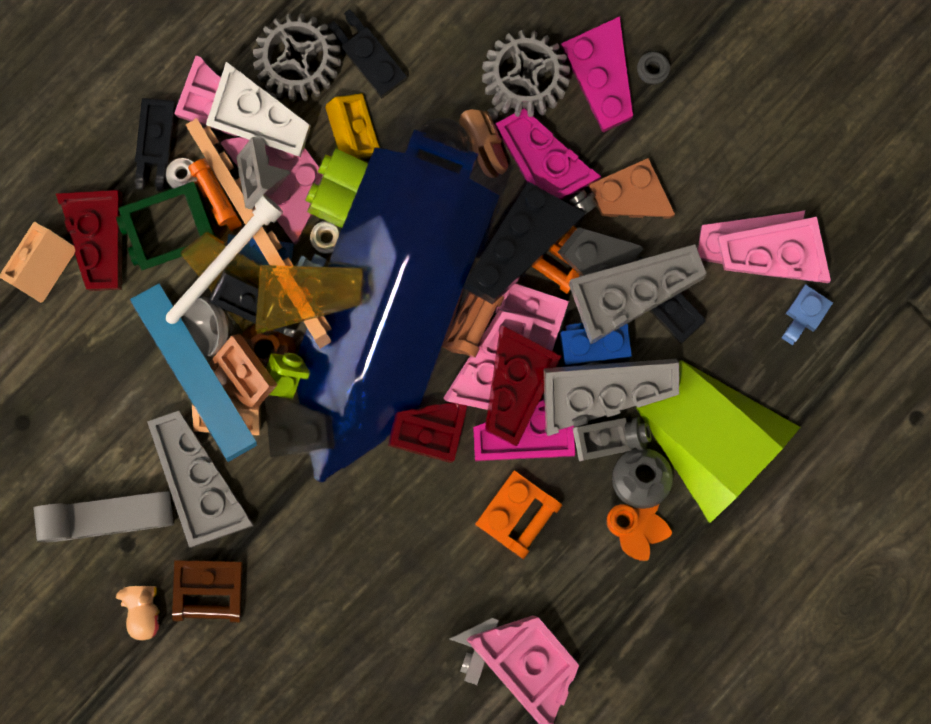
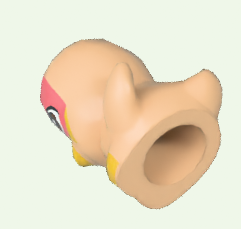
[116,586,160,640]

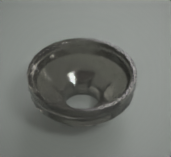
[413,118,472,178]

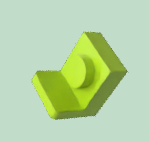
[266,353,310,399]

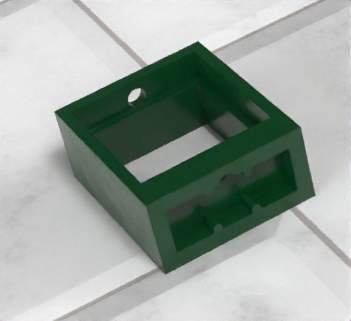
[116,181,219,271]

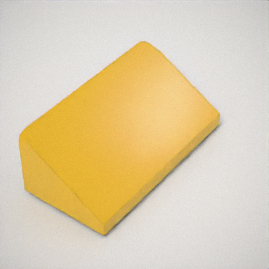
[325,93,381,161]

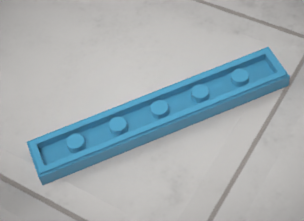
[130,284,257,462]

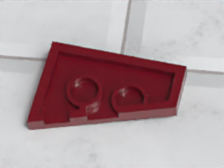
[56,190,122,291]
[485,326,561,446]

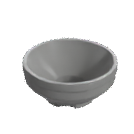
[183,297,233,357]

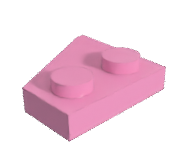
[174,56,238,137]
[496,283,569,351]

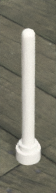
[166,195,283,324]

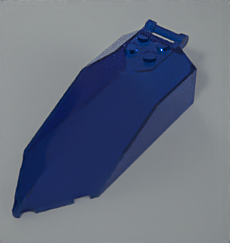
[297,129,500,482]

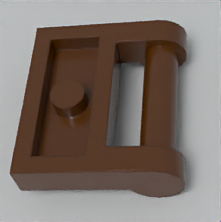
[172,560,243,623]

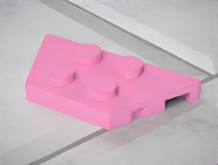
[221,137,323,245]
[467,615,579,724]

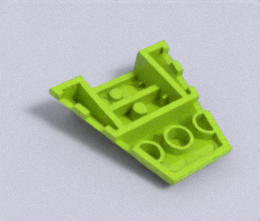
[636,360,801,523]

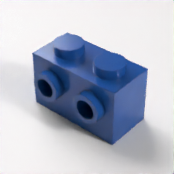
[559,323,632,367]

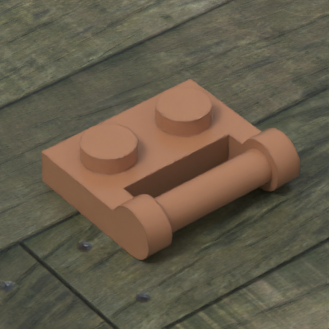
[442,292,504,358]

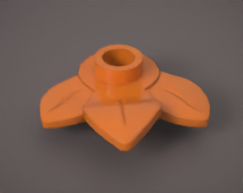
[607,504,672,561]

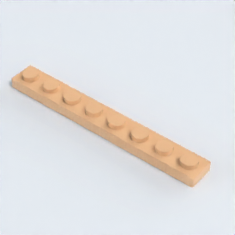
[186,118,332,348]

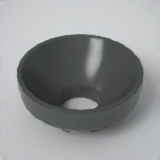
[612,448,673,509]

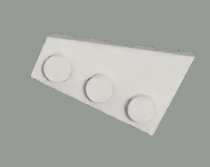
[206,62,311,157]

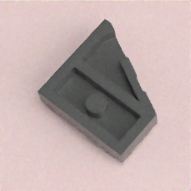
[558,227,643,276]

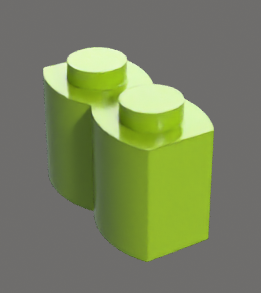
[305,148,371,228]

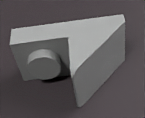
[236,137,290,209]
[572,418,632,461]
[450,618,499,685]

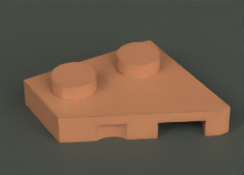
[588,158,675,219]
[208,334,278,408]

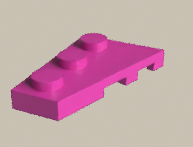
[561,16,633,132]
[495,108,601,200]
[473,400,575,461]

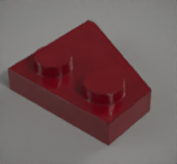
[388,402,467,463]

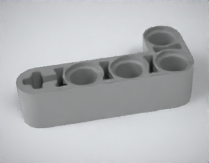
[33,492,174,543]

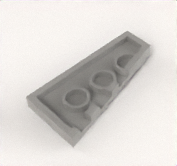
[569,244,707,344]
[544,359,679,436]
[147,411,254,548]

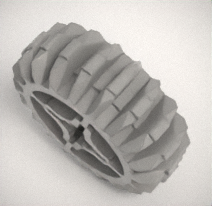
[253,13,341,102]
[482,30,570,117]

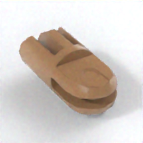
[459,109,508,178]

